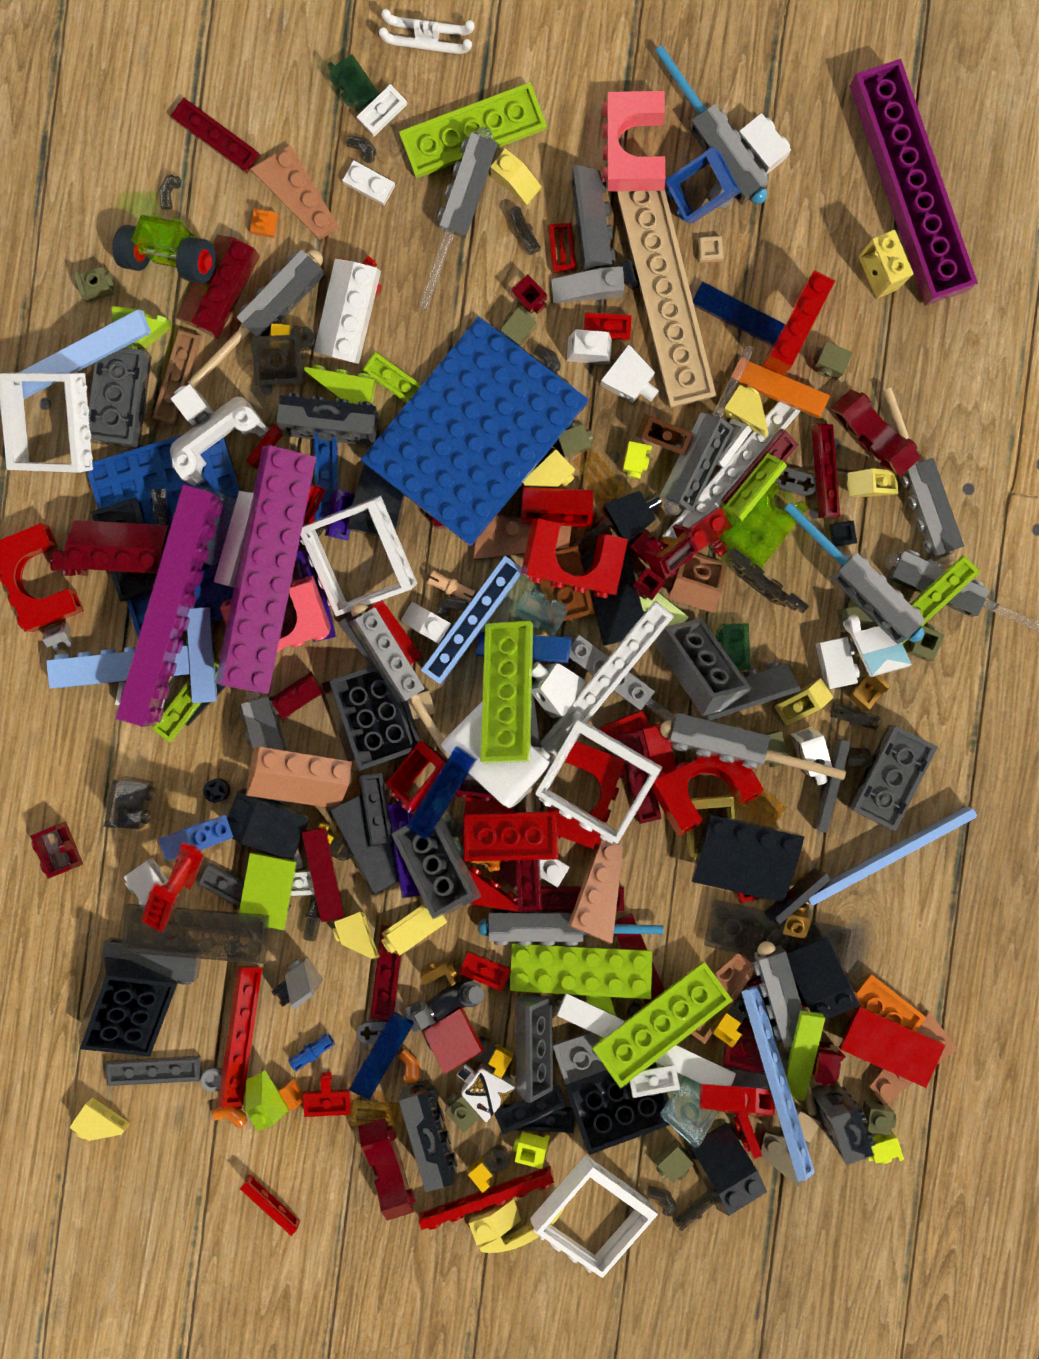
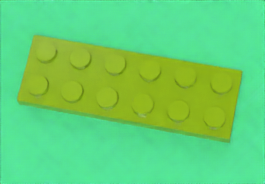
[399,82,547,179]
[481,621,533,764]
[510,943,652,999]
[591,961,733,1088]

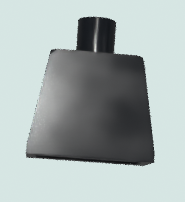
[603,491,663,544]

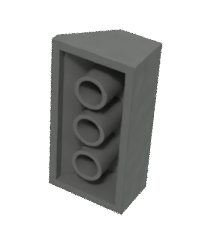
[571,165,616,272]
[655,618,751,716]
[702,661,801,721]
[391,811,482,919]
[514,994,553,1103]

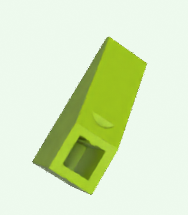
[304,365,377,406]

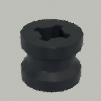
[203,778,230,803]
[271,980,290,1007]

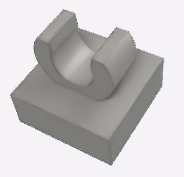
[42,621,72,652]

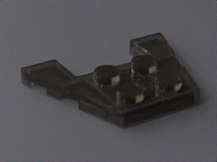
[728,547,809,614]

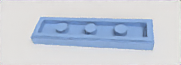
[187,607,217,703]

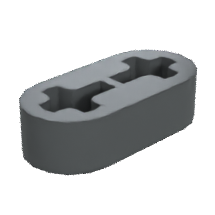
[773,468,816,496]
[357,1020,402,1044]

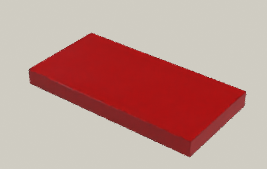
[463,812,559,862]
[839,1006,946,1088]

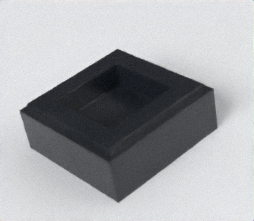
[621,260,639,289]
[829,520,857,547]

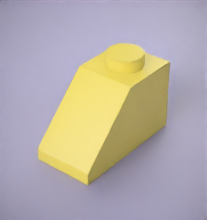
[490,148,542,206]
[724,385,768,438]
[522,450,575,488]
[847,468,898,497]
[774,678,833,726]
[333,912,379,959]
[69,1097,130,1141]
[469,1197,521,1245]

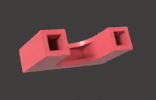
[603,91,665,191]
[220,575,331,652]

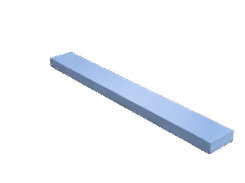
[0,310,151,412]
[807,807,977,905]
[741,985,815,1181]

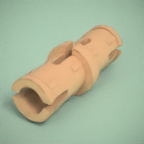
[427,570,476,604]

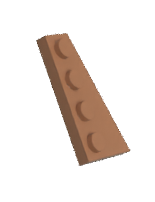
[250,145,339,240]
[474,515,572,560]
[568,839,623,944]
[691,952,755,1044]
[868,1010,958,1105]

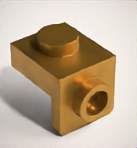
[848,674,890,712]
[783,903,812,938]
[420,959,458,986]

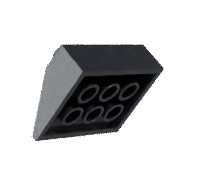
[322,666,420,772]
[691,812,805,903]
[79,957,177,1057]
[564,1062,678,1155]

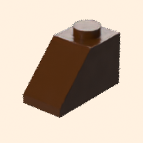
[636,414,693,455]

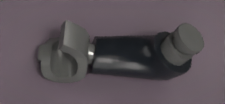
[405,981,484,1032]

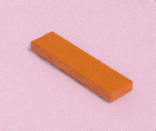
[734,359,831,419]

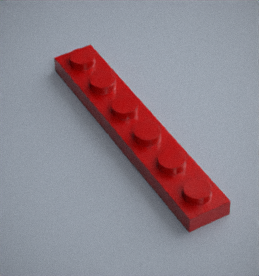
[218,965,262,1108]
[418,1166,554,1231]

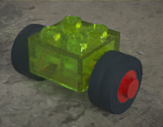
[112,214,216,283]

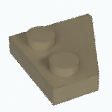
[760,1130,810,1187]

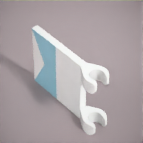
[843,615,912,677]

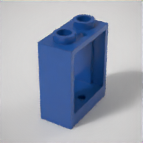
[665,147,741,224]
[158,815,233,861]

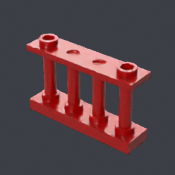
[141,843,204,933]

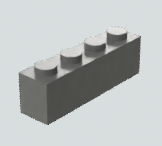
[100,937,202,985]

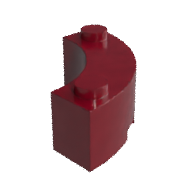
[830,389,921,477]
[358,1118,416,1221]

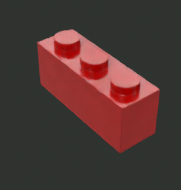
[521,487,593,527]

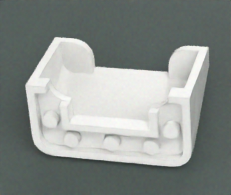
[170,397,269,487]
[441,701,554,808]

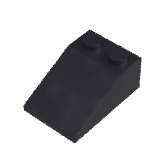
[348,464,405,537]
[227,788,310,860]
[786,935,861,1020]
[688,1123,767,1216]

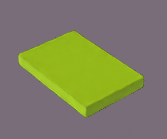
[238,851,297,930]

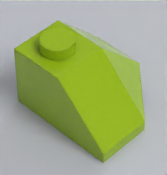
[112,306,172,350]
[243,1070,289,1132]

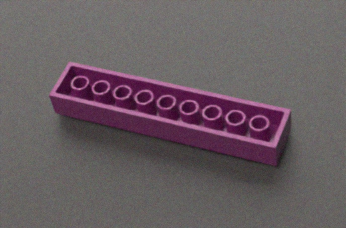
[850,59,978,306]
[215,445,316,694]
[115,485,223,727]

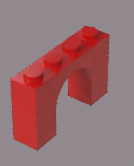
[762,270,835,376]
[521,518,628,599]
[0,523,84,632]
[545,742,627,849]
[651,754,764,837]

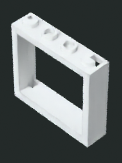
[0,373,93,472]
[300,496,417,616]
[535,719,663,843]
[530,1155,658,1278]

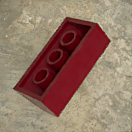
[176,234,260,339]
[65,520,169,573]

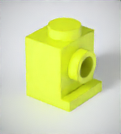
[622,441,652,479]
[513,1132,550,1169]
[867,1132,904,1164]

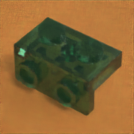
[327,54,379,112]
[716,623,751,670]

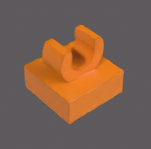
[250,208,279,238]
[278,1078,303,1111]

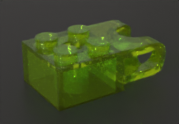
[721,481,808,572]

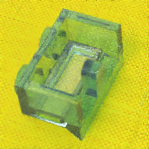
[512,588,568,637]

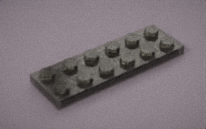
[704,899,852,966]
[121,903,270,964]

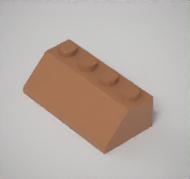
[246,747,352,809]

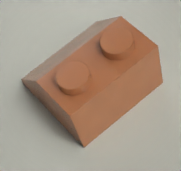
[668,553,727,613]

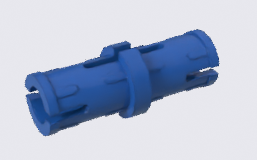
[288,1032,335,1072]

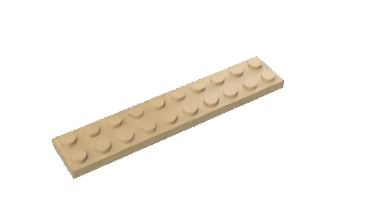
[616,188,716,408]

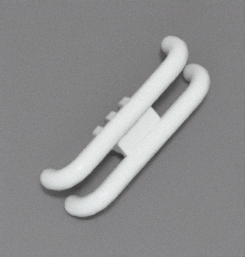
[379,9,474,54]

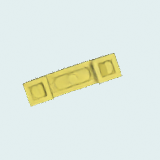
[480,1207,565,1253]

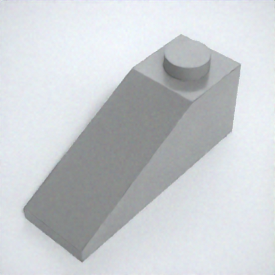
[551,267,625,304]
[285,957,324,1010]

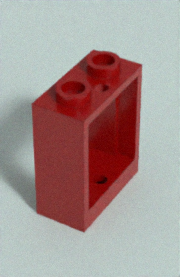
[385,740,458,816]

